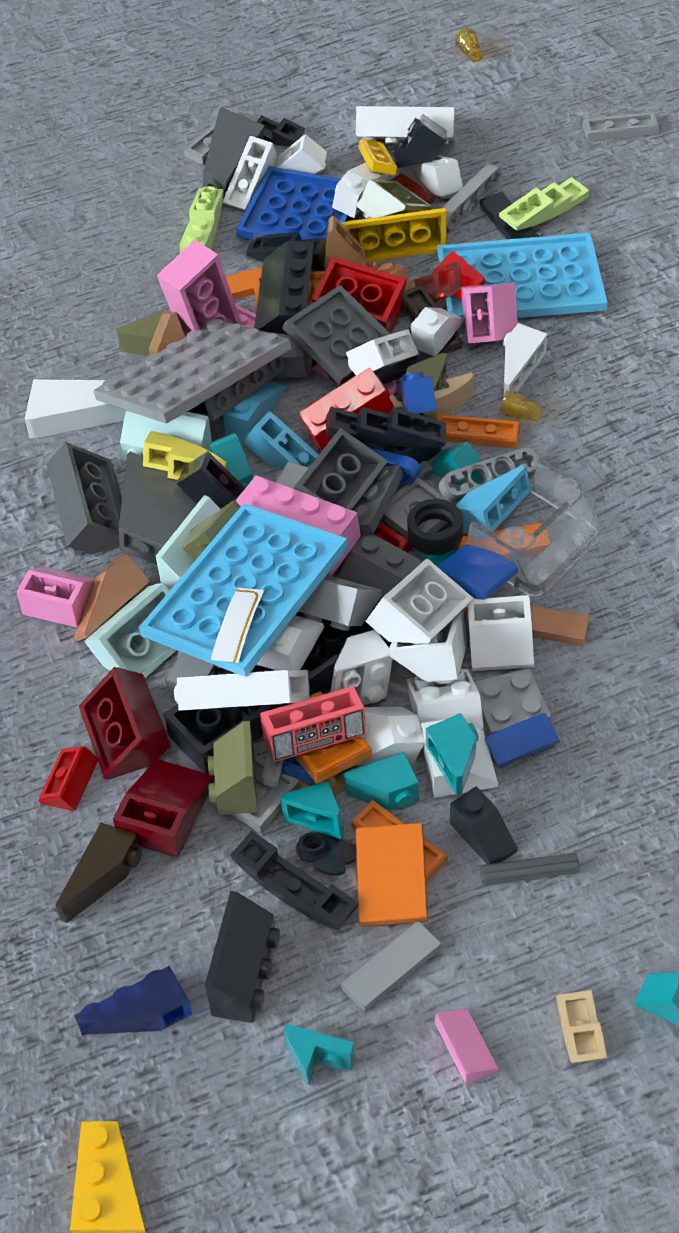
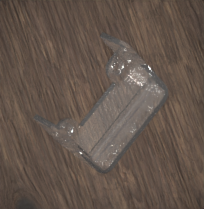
[467,458,601,596]

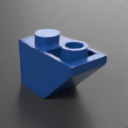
[396,372,437,414]

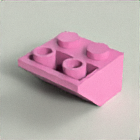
[461,282,518,343]
[16,566,95,628]

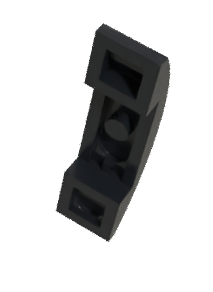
[231,831,359,930]

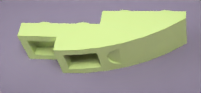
[180,186,224,253]

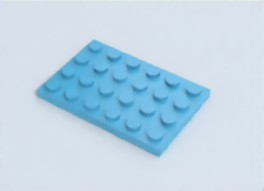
[437,233,608,323]
[139,503,348,677]

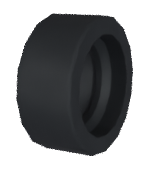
[407,498,463,555]

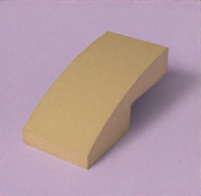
[556,990,607,1064]

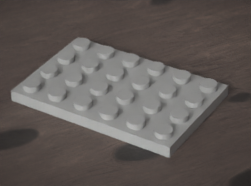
[93,319,291,424]

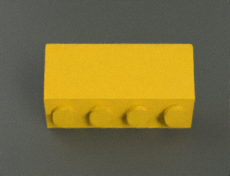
[341,208,446,262]

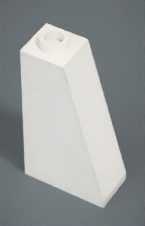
[25,379,126,438]
[174,670,310,710]

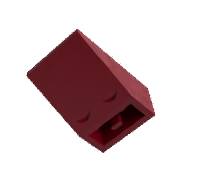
[113,759,215,858]

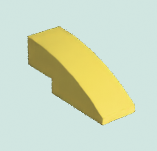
[143,431,227,480]

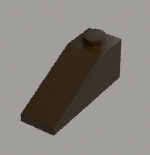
[55,822,142,923]

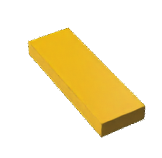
[358,139,397,175]

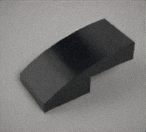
[256,115,305,146]

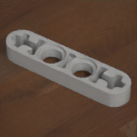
[443,163,502,230]
[439,447,539,501]

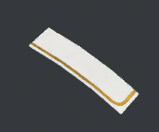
[210,588,264,663]

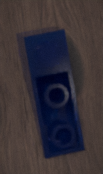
[74,966,192,1035]

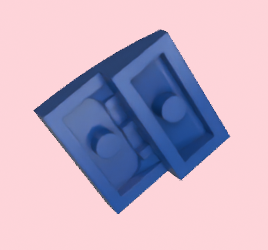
[437,544,519,600]

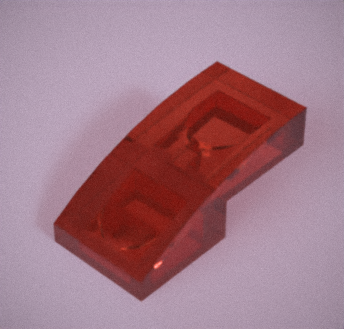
[414,262,462,302]

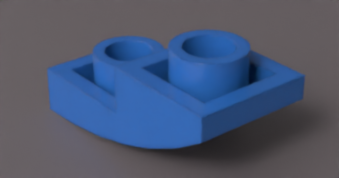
[485,713,560,768]

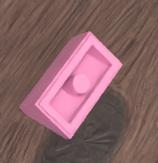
[435,1009,498,1085]

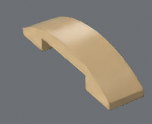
[389,373,474,419]

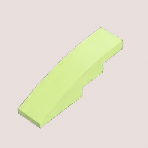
[499,177,589,231]

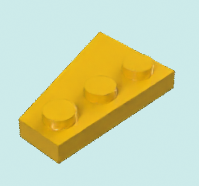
[70,1121,146,1233]

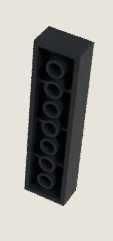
[164,581,392,774]

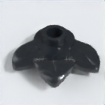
[296,827,357,876]

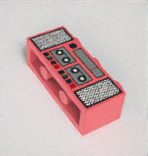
[260,686,366,762]

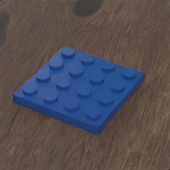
[236,166,351,240]

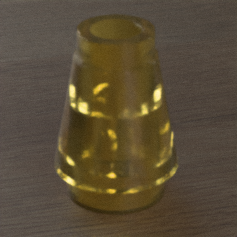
[455,27,483,62]
[499,390,543,421]

